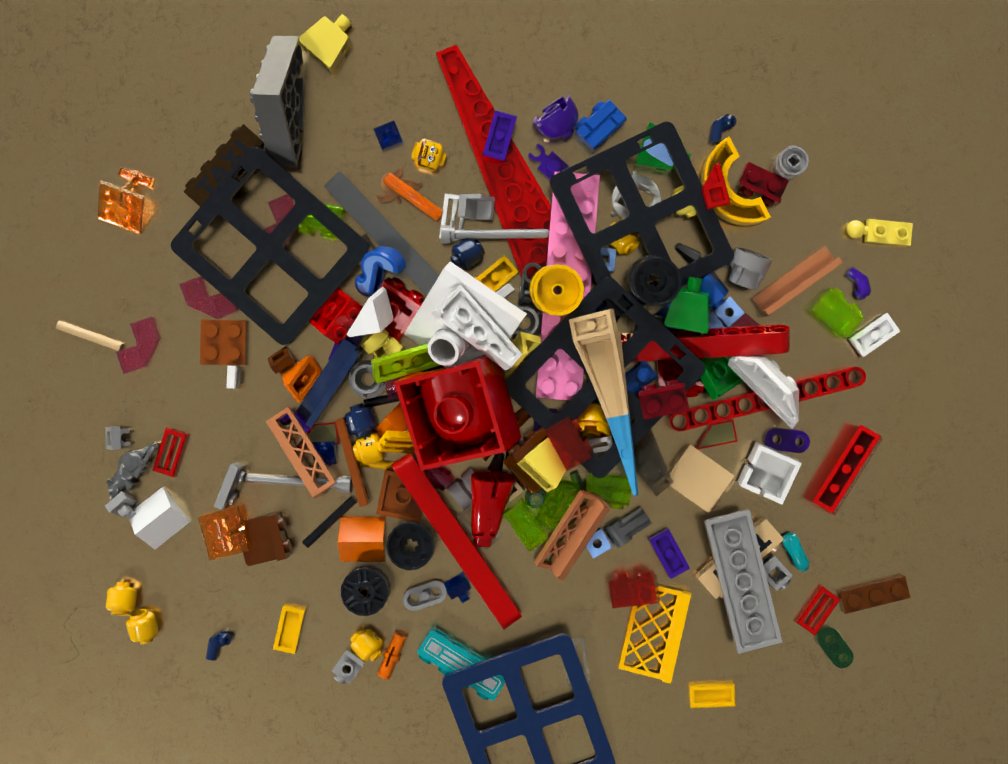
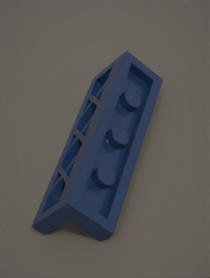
[296,338,364,428]

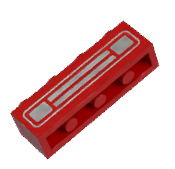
[812,425,883,516]

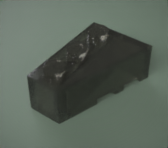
[612,419,674,497]

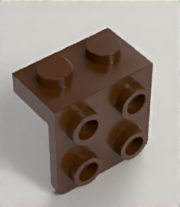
[502,427,549,494]
[236,512,292,566]

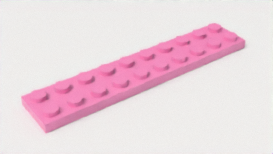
[536,171,600,401]

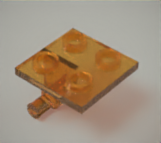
[97,167,152,234]
[198,506,250,560]

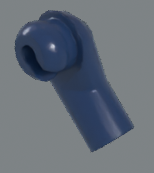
[709,114,737,144]
[206,631,232,661]

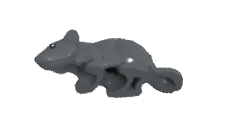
[106,442,159,501]

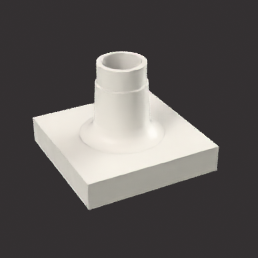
[404,262,526,366]

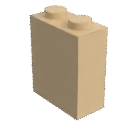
[662,444,734,513]

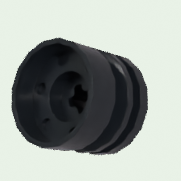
[627,255,682,306]
[386,521,436,571]
[340,563,392,616]

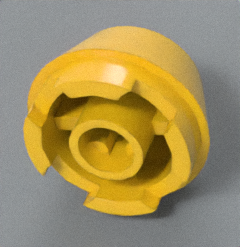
[570,403,612,440]

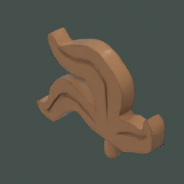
[376,166,423,203]

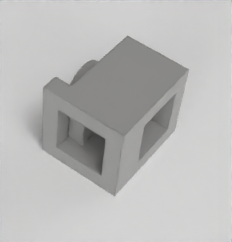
[763,553,793,591]
[332,646,365,684]

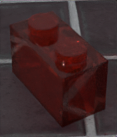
[545,416,594,471]
[609,571,660,608]

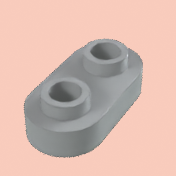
[403,580,447,611]

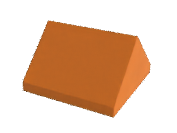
[338,516,386,562]

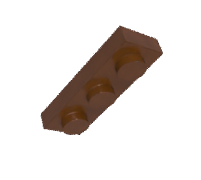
[838,575,911,614]

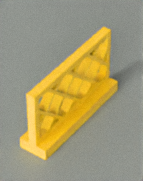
[618,581,692,684]

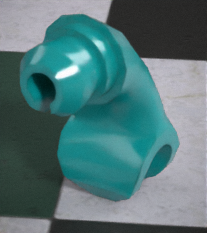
[782,532,810,572]

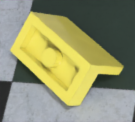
[501,331,541,380]

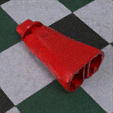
[471,471,515,547]

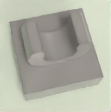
[105,427,130,450]
[105,491,137,519]

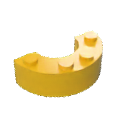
[701,136,771,226]

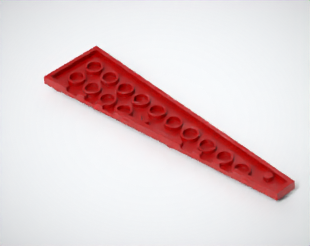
[436,44,595,305]

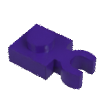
[528,144,569,180]

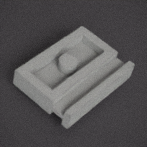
[214,462,246,510]

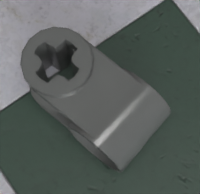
[518,263,542,305]

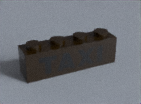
[184,124,264,207]

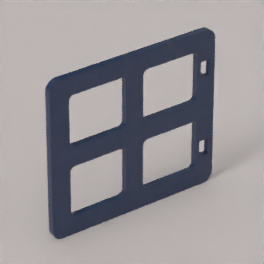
[442,633,615,764]

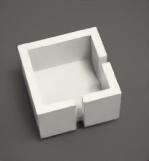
[737,441,802,505]

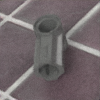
[603,507,652,548]

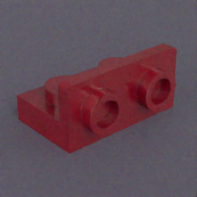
[736,162,789,207]
[638,379,690,420]

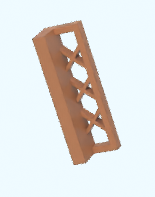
[751,246,843,317]
[266,407,337,498]
[534,490,611,580]

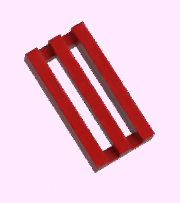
[152,428,189,477]
[795,585,841,636]

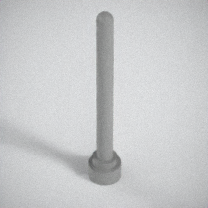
[441,225,550,244]
[244,474,353,494]

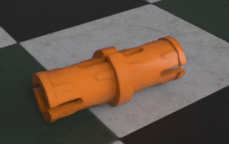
[377,632,407,680]

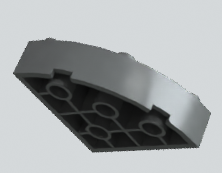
[250,36,305,167]

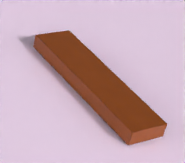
[335,417,370,507]

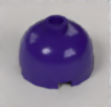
[533,95,579,139]

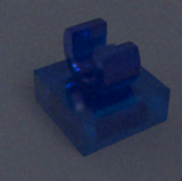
[374,121,403,151]
[312,441,337,467]
[444,572,471,603]

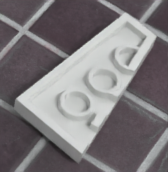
[431,285,522,370]

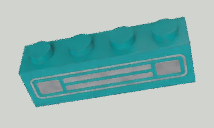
[417,626,505,701]

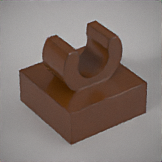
[268,346,295,374]

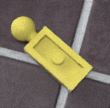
[847,219,913,247]

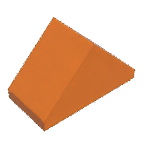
[281,355,322,403]
[374,403,408,438]

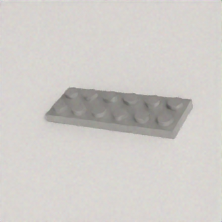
[704,509,782,654]

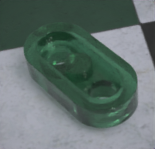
[816,626,854,668]

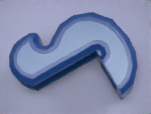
[355,246,406,296]

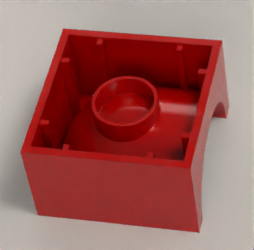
[394,354,522,471]

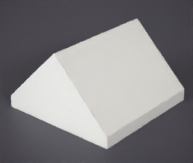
[346,287,394,337]
[129,486,191,549]

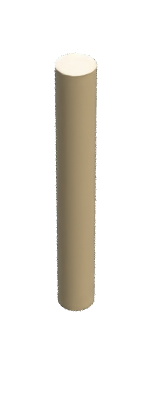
[56,321,123,351]

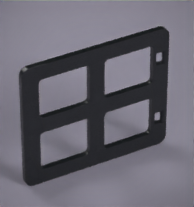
[550,122,734,316]
[171,147,369,345]
[505,277,705,478]

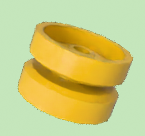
[529,264,584,316]

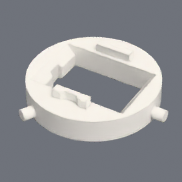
[611,171,661,220]

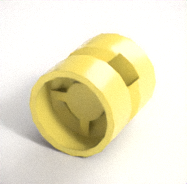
[359,329,402,359]

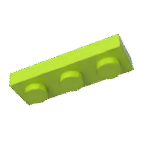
[371,344,440,384]

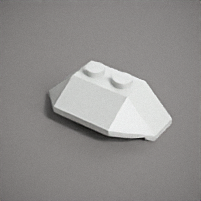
[728,356,799,429]

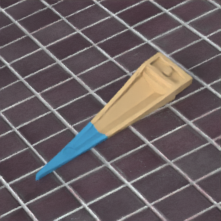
[569,309,638,496]

